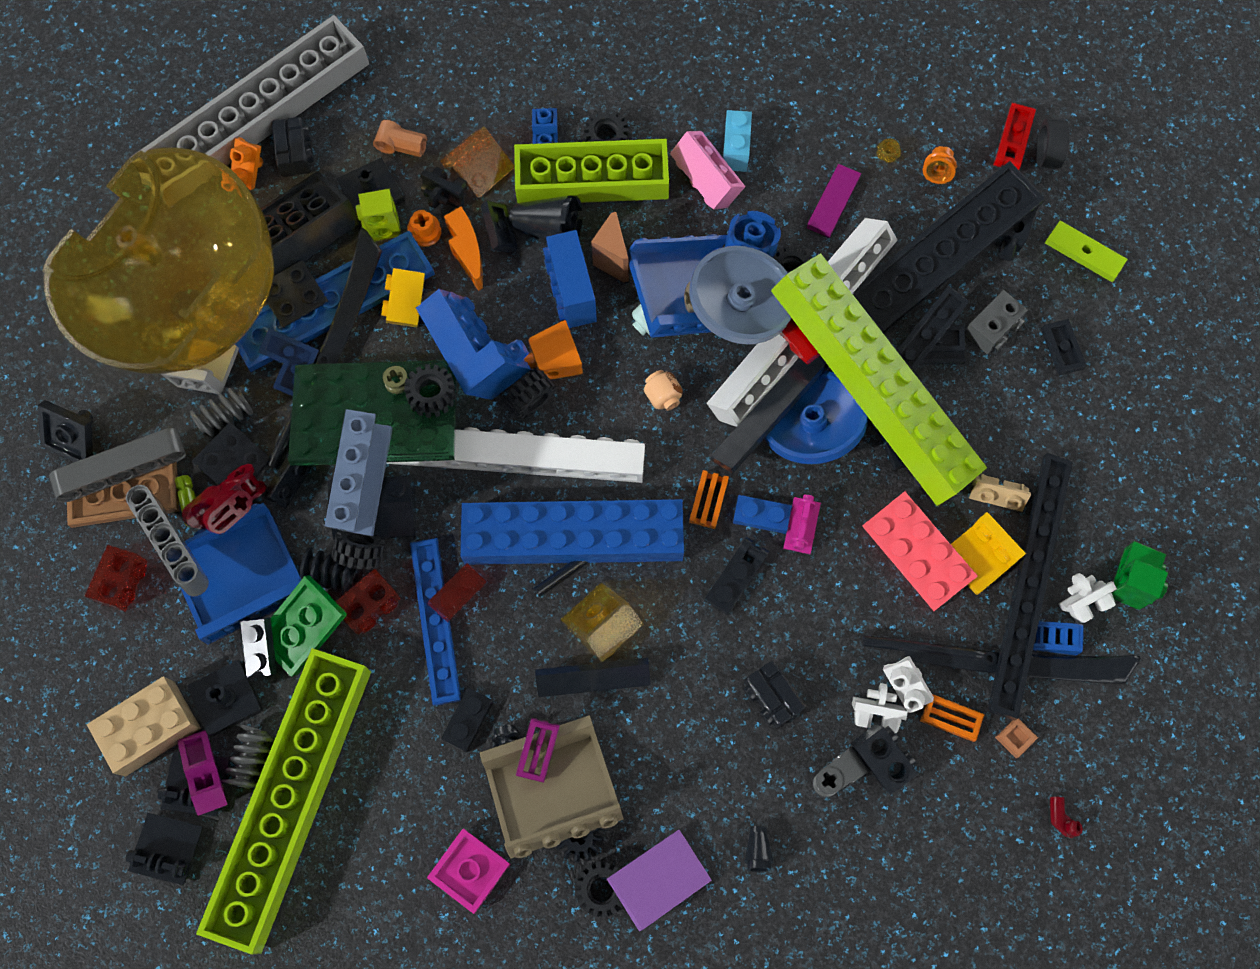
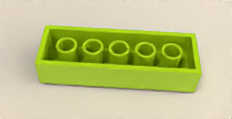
[514,139,669,203]

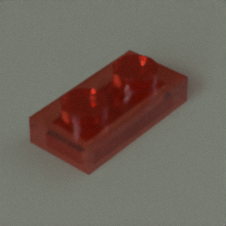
[428,563,487,623]

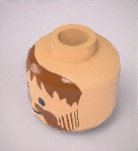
[644,370,683,411]

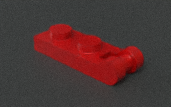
[993,103,1036,170]

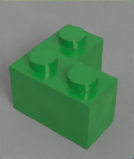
[1111,541,1168,610]

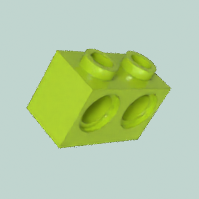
[356,189,401,241]

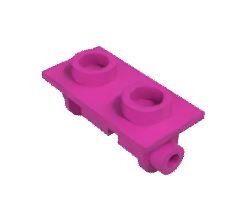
[783,495,821,554]

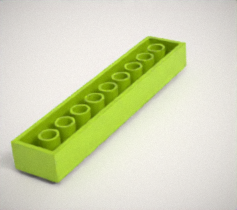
[771,253,987,506]
[196,648,371,955]

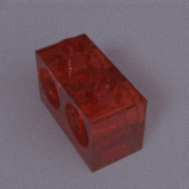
[85,545,147,612]
[336,569,401,635]

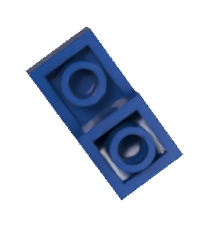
[532,108,558,144]

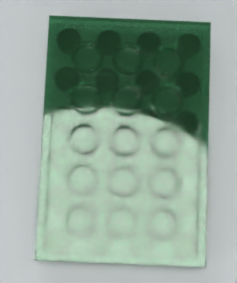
[288,360,456,466]

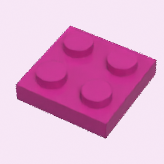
[427,828,510,914]

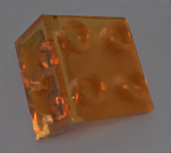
[440,126,515,197]

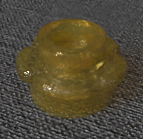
[876,138,901,163]

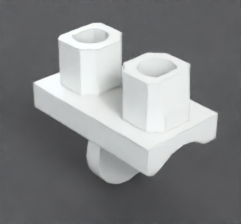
[1058,573,1117,623]
[883,656,934,713]
[852,683,908,733]

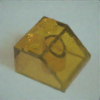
[561,583,644,662]

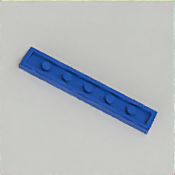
[410,538,462,706]

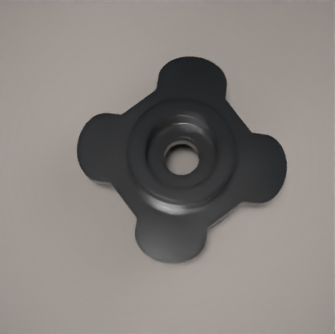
[491,725,521,748]

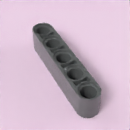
[49,428,186,503]
[125,485,209,596]

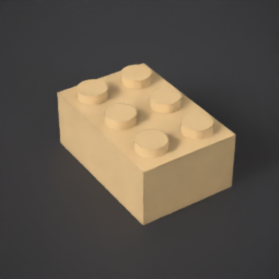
[86,676,201,777]

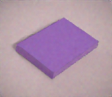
[607,830,712,931]

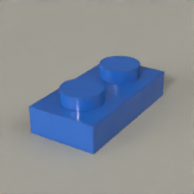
[733,495,792,534]

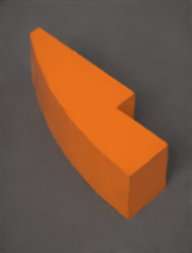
[444,206,483,291]

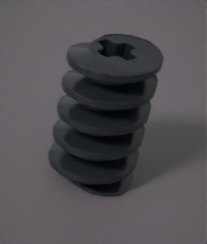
[300,547,363,596]

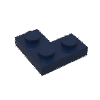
[258,328,319,398]

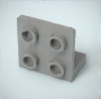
[160,339,239,394]

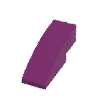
[177,730,227,816]

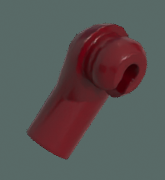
[1050,797,1083,838]

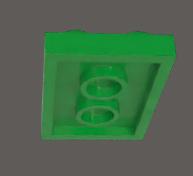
[271,576,347,677]

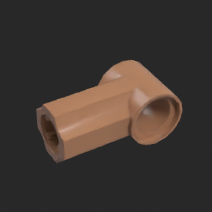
[373,120,427,157]

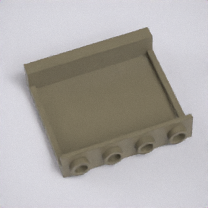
[480,715,624,859]

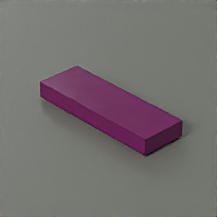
[807,164,861,238]

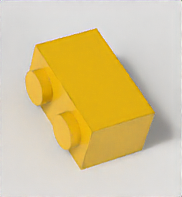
[381,268,425,328]

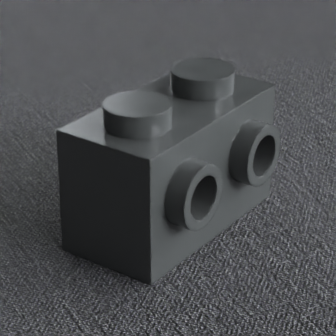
[965,290,1028,355]

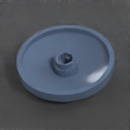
[689,246,791,344]

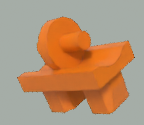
[226,137,263,190]

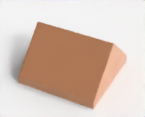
[591,212,629,282]

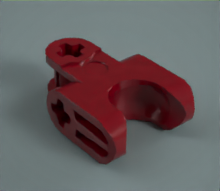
[182,464,267,534]

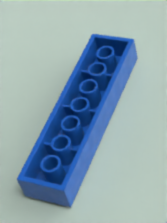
[461,499,684,565]

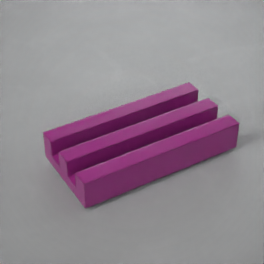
[516,717,560,783]

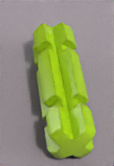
[175,475,195,527]

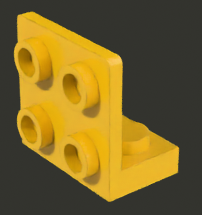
[951,512,1026,595]

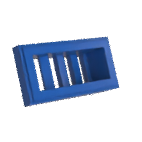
[1033,621,1083,655]

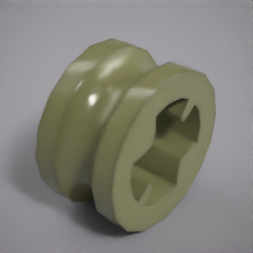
[383,366,408,394]

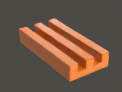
[689,470,729,529]
[920,694,985,742]

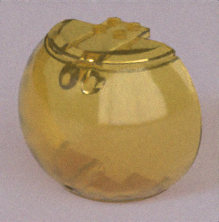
[42,148,274,374]

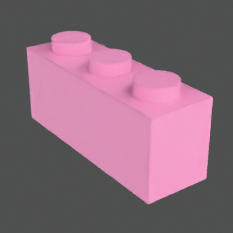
[670,131,745,209]

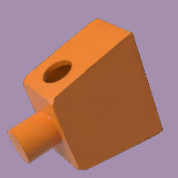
[524,320,583,379]

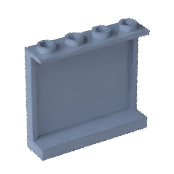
[325,409,393,536]

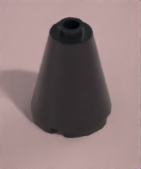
[509,195,583,240]

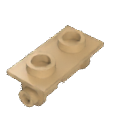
[969,474,1031,512]

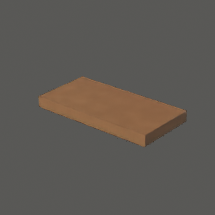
[67,462,180,528]

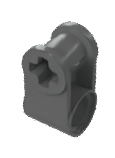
[813,747,870,797]

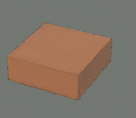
[995,718,1038,758]

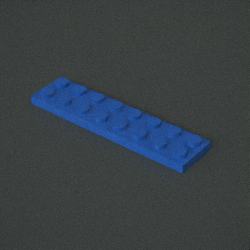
[226,230,435,372]

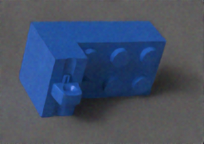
[416,289,531,400]

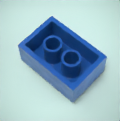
[543,230,597,328]

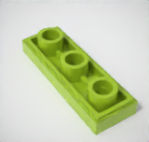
[1045,221,1128,282]

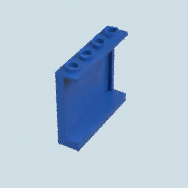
[627,234,727,338]
[180,503,302,645]

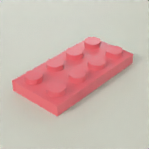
[862,492,978,611]

